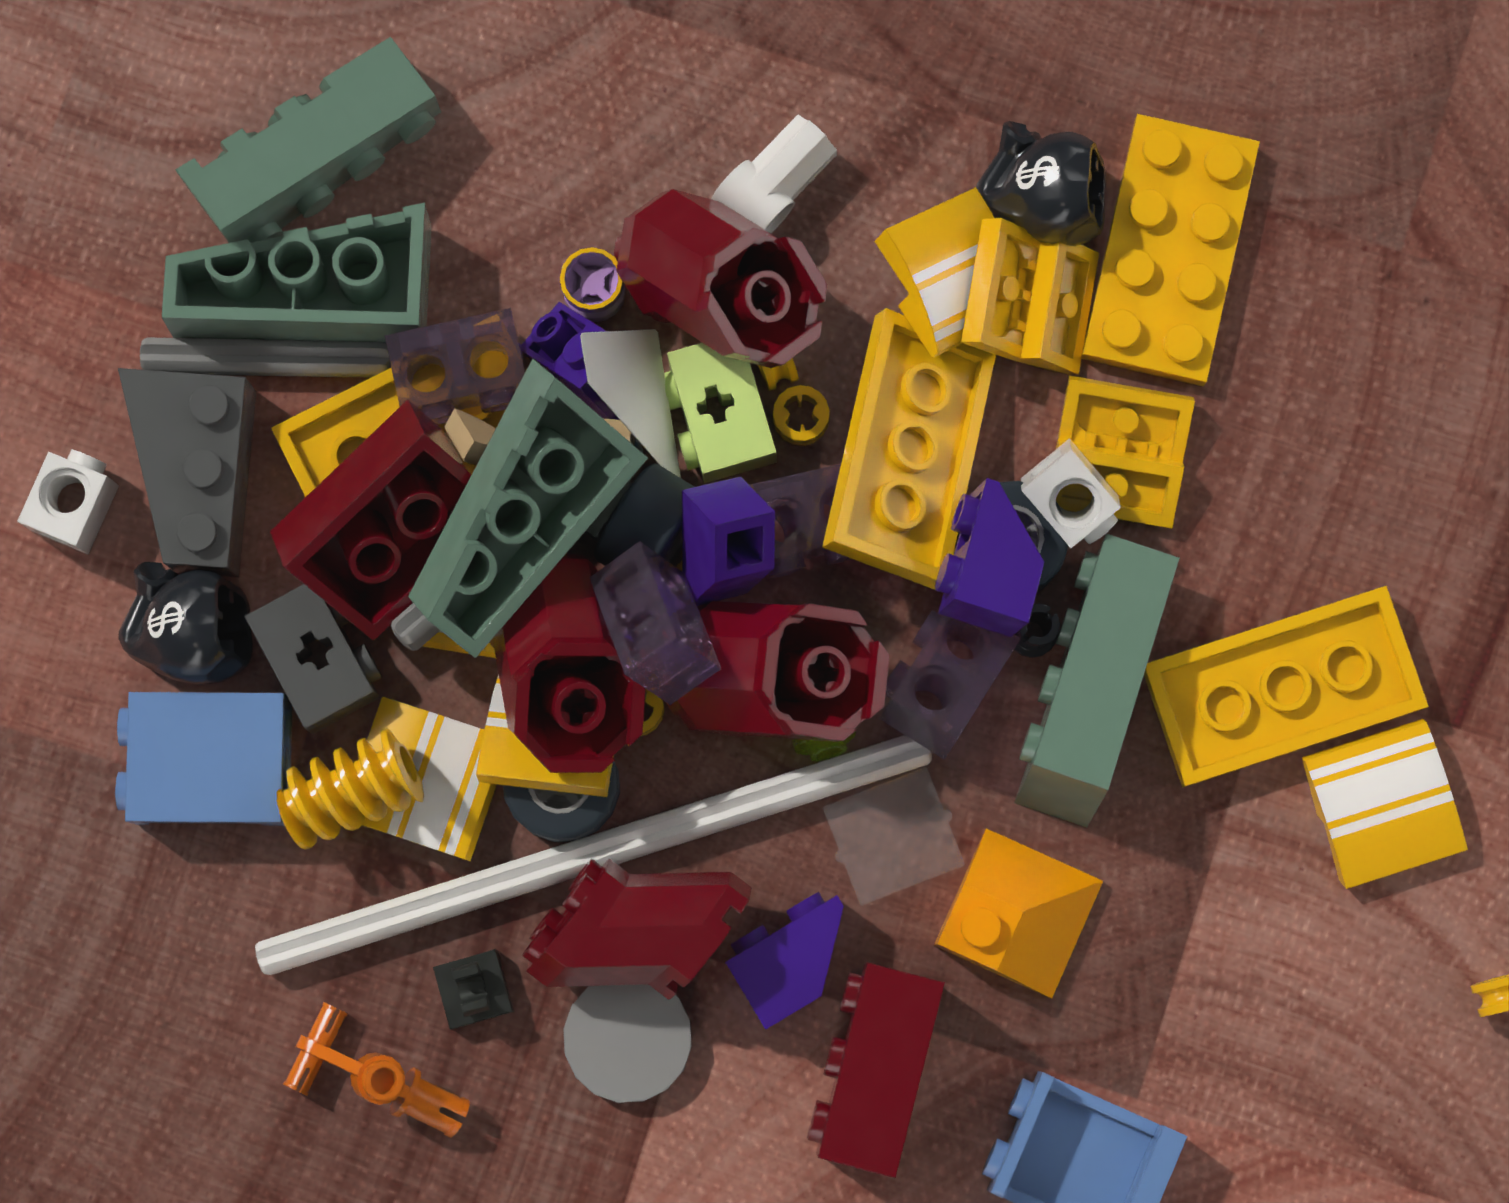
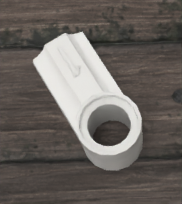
[711,114,837,233]

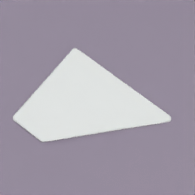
[580,329,681,478]

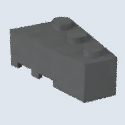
[118,368,257,577]

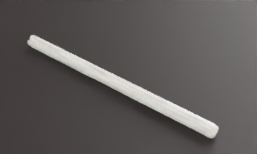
[255,731,932,975]

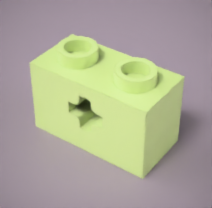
[664,343,777,484]

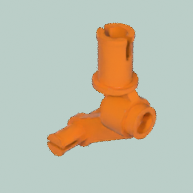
[283,1002,470,1138]

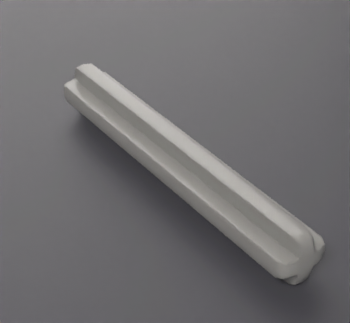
[140,337,391,378]

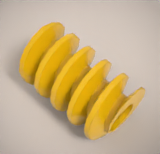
[277,728,424,850]

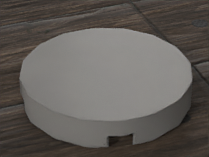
[563,985,692,1103]

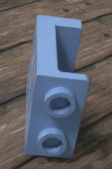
[115,692,292,826]
[982,1071,1188,1203]

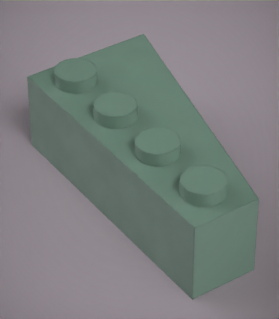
[175,37,441,243]
[162,202,432,347]
[408,359,648,658]
[1014,533,1180,828]

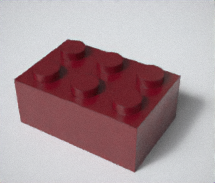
[270,399,476,641]
[807,962,945,1178]

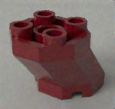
[614,189,828,368]
[489,554,646,773]
[658,601,890,742]
[522,858,752,1000]

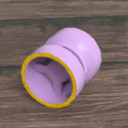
[560,247,626,323]

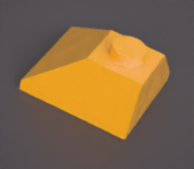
[934,828,1103,999]

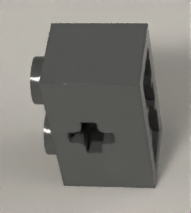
[245,584,382,734]

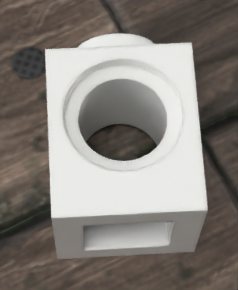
[1021,438,1121,548]
[17,449,119,555]

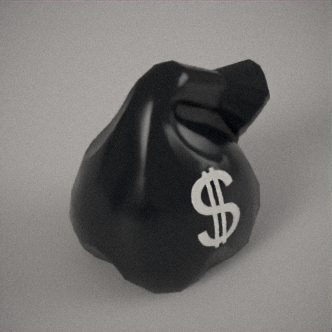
[976,121,1106,246]
[118,562,253,685]

